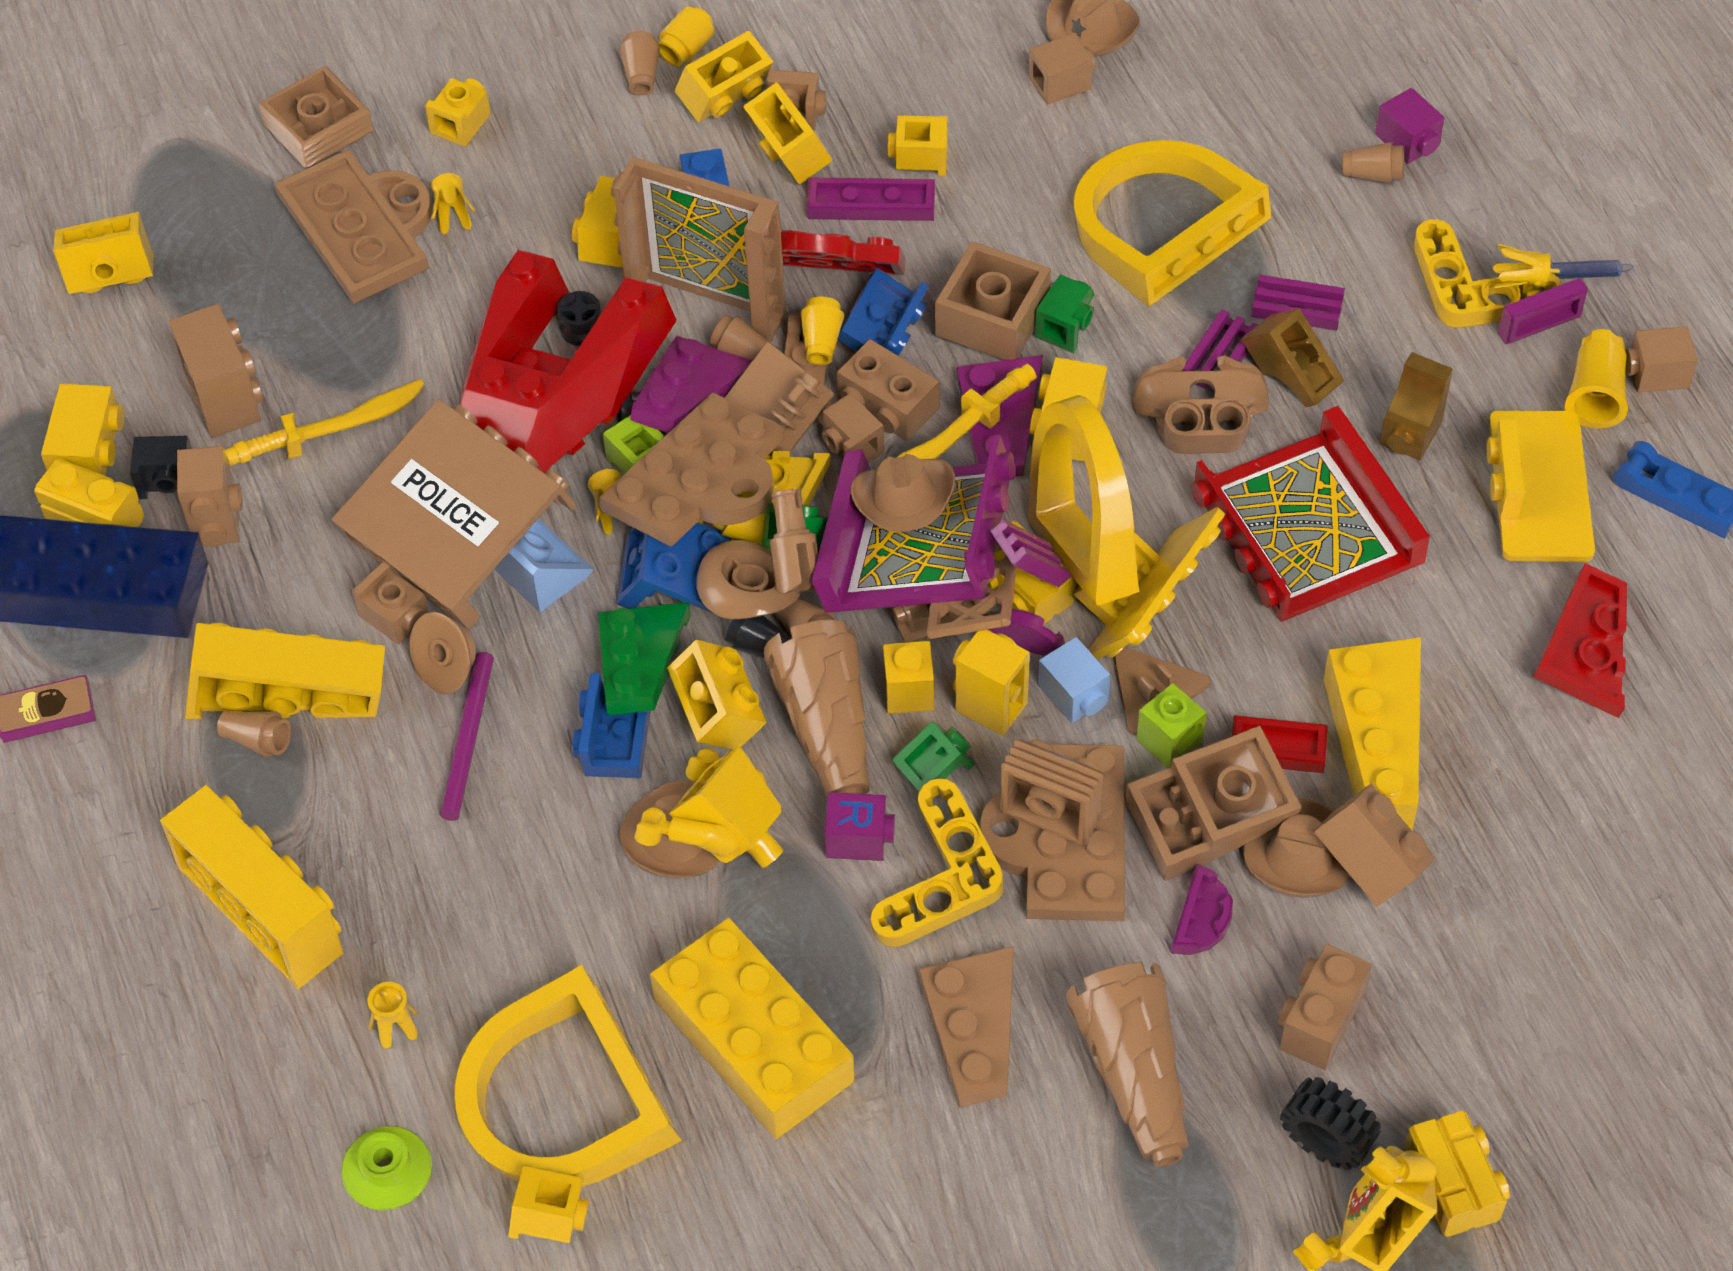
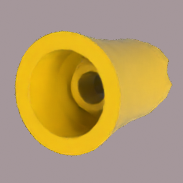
[1565,329,1628,429]

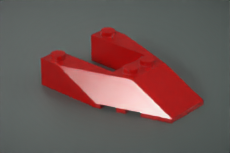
[458,250,677,474]

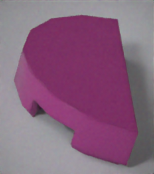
[975,609,1065,656]
[1171,864,1233,955]

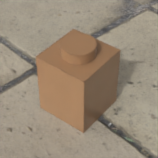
[1029,33,1096,105]
[1625,326,1698,393]

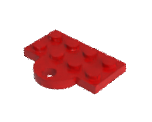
[781,230,906,275]

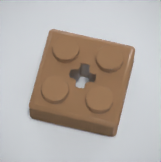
[258,66,374,168]
[1000,739,1103,845]

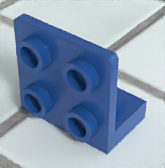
[617,523,731,612]

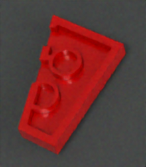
[1533,563,1627,718]

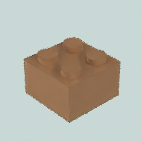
[935,241,1051,360]
[168,303,264,438]

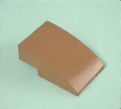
[1125,726,1302,881]

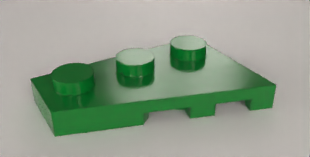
[598,602,691,716]

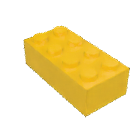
[160,785,344,990]
[650,918,855,1140]

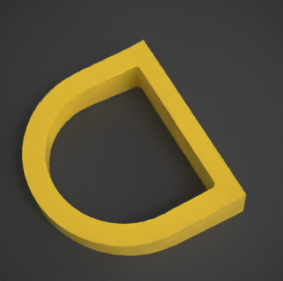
[1074,140,1271,307]
[1028,395,1140,606]
[455,964,682,1186]

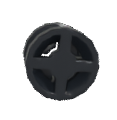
[557,291,601,346]

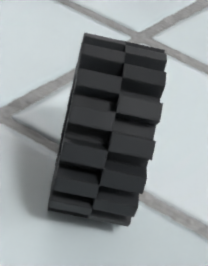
[1280,1077,1381,1170]

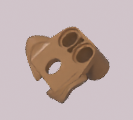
[1132,355,1269,454]

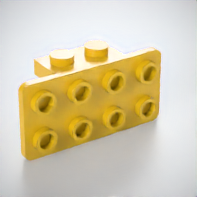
[1487,410,1595,562]
[1073,507,1225,660]

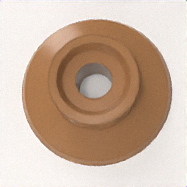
[410,612,476,694]

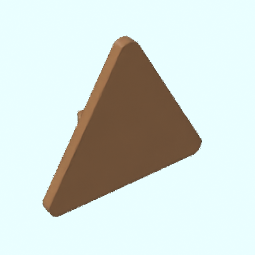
[1114,647,1211,735]

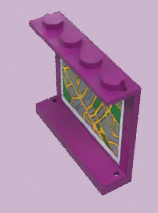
[811,435,1016,613]

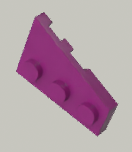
[630,335,752,433]
[957,355,1043,477]

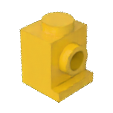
[425,78,491,147]
[888,115,948,176]
[508,1165,590,1244]

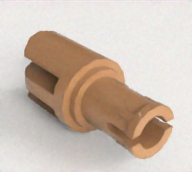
[770,489,818,593]

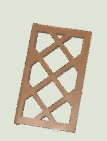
[927,545,1018,639]

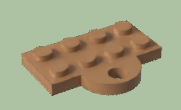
[274,149,432,304]
[599,392,784,547]
[980,744,1125,921]

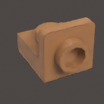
[767,70,826,130]

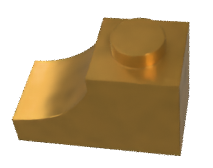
[1241,308,1345,407]
[1380,352,1453,461]

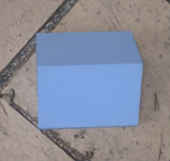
[494,518,594,612]

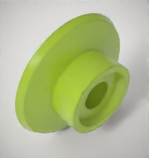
[341,1126,432,1210]

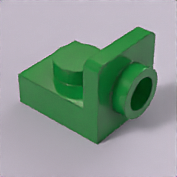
[892,721,976,792]

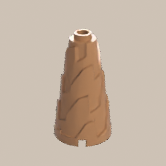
[764,620,870,800]
[1066,962,1189,1167]

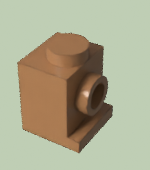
[818,393,885,463]
[352,561,429,645]

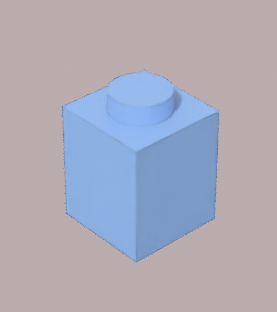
[1038,637,1111,723]

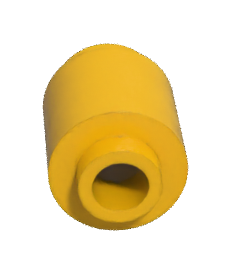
[657,6,714,67]

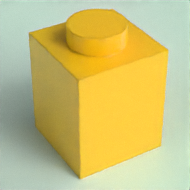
[883,641,934,714]

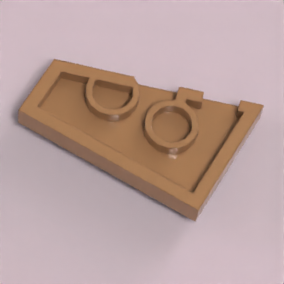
[919,946,1014,1108]

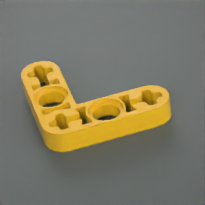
[1414,219,1562,328]
[871,778,1004,947]

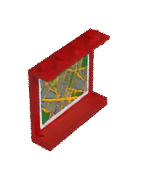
[1191,405,1430,622]

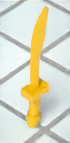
[898,364,1036,460]
[225,380,424,467]

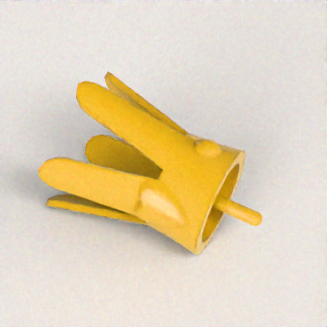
[431,173,475,235]
[1493,244,1560,289]
[587,469,630,535]
[367,981,418,1049]

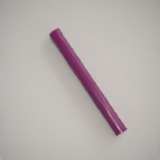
[440,652,494,821]

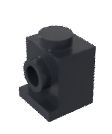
[130,435,192,499]

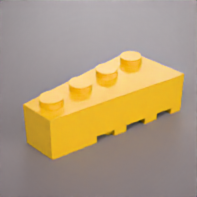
[185,623,385,720]
[1323,637,1421,830]

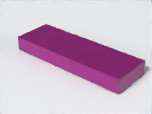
[807,177,935,221]

